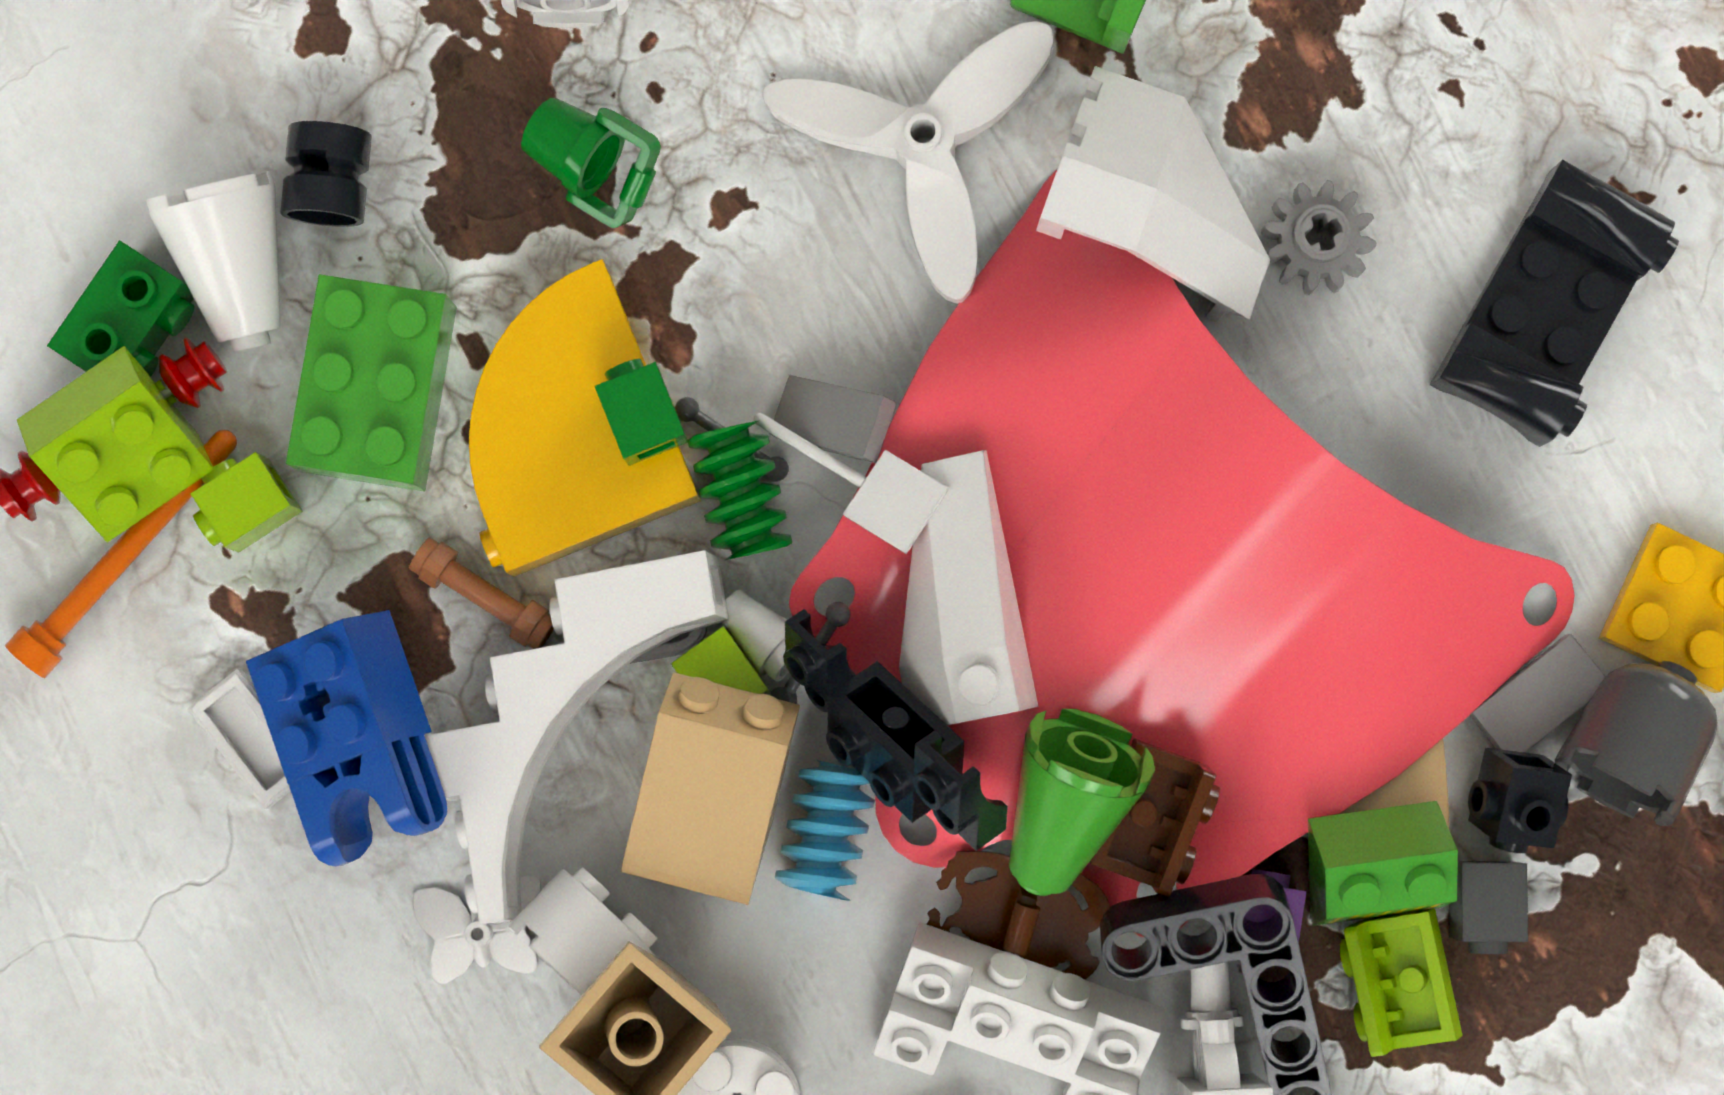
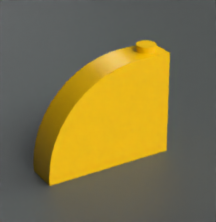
[469,259,701,577]

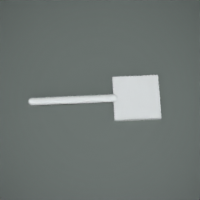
[754,413,949,554]

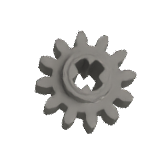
[1261,180,1377,295]

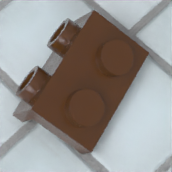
[1090,738,1220,897]

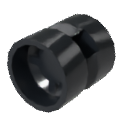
[280,121,372,227]

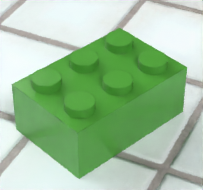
[286,274,457,492]

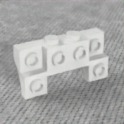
[872,922,1165,1095]

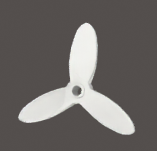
[762,21,1053,304]

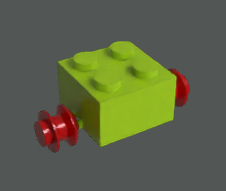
[0,338,227,543]

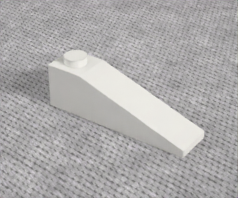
[899,450,1039,725]

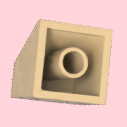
[621,672,800,905]
[539,941,732,1095]

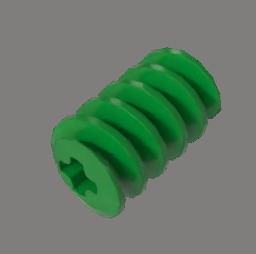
[688,420,792,560]

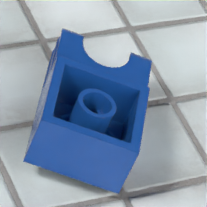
[246,610,447,867]

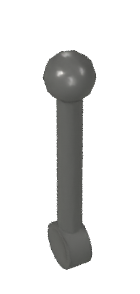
[675,397,789,481]
[770,602,851,704]

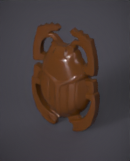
[927,851,1110,980]

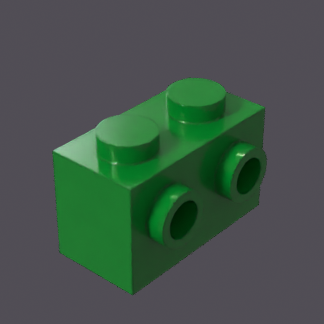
[47,240,195,377]

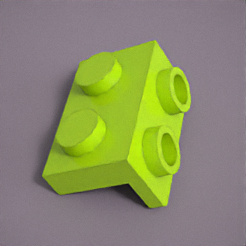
[1340,908,1463,1057]

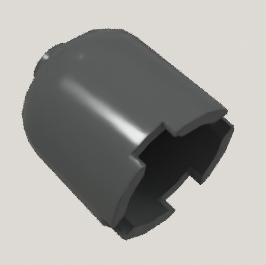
[1554,661,1717,826]

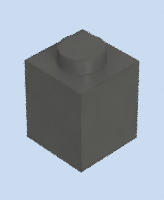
[1449,861,1528,954]

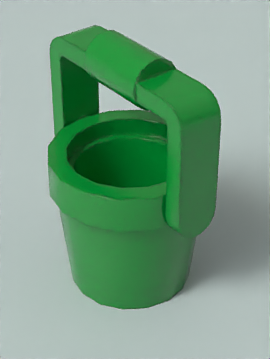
[521,98,661,228]

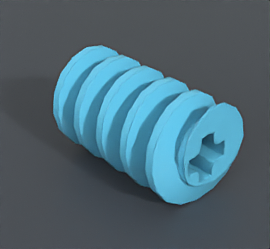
[775,760,875,901]

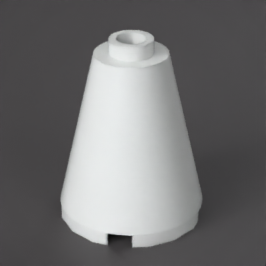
[146,171,280,352]

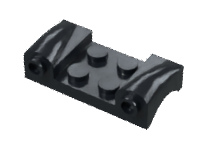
[1430,159,1679,447]

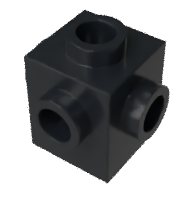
[1468,748,1572,853]

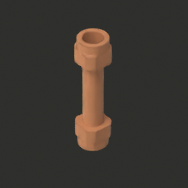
[409,537,554,649]

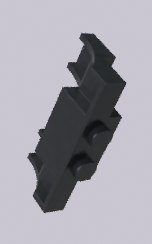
[783,609,1008,851]

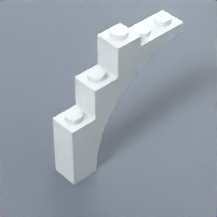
[425,550,729,925]

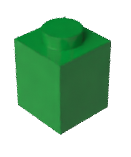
[594,359,688,466]

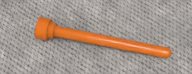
[5,430,237,678]

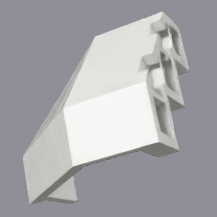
[1036,66,1270,322]

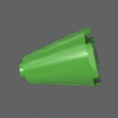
[1009,709,1155,896]

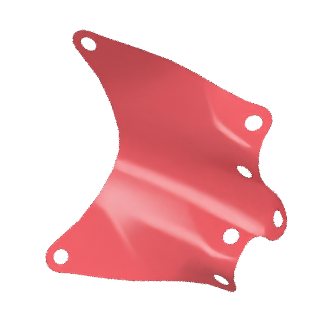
[789,170,1575,937]

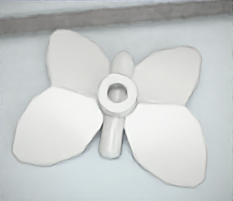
[412,875,541,984]

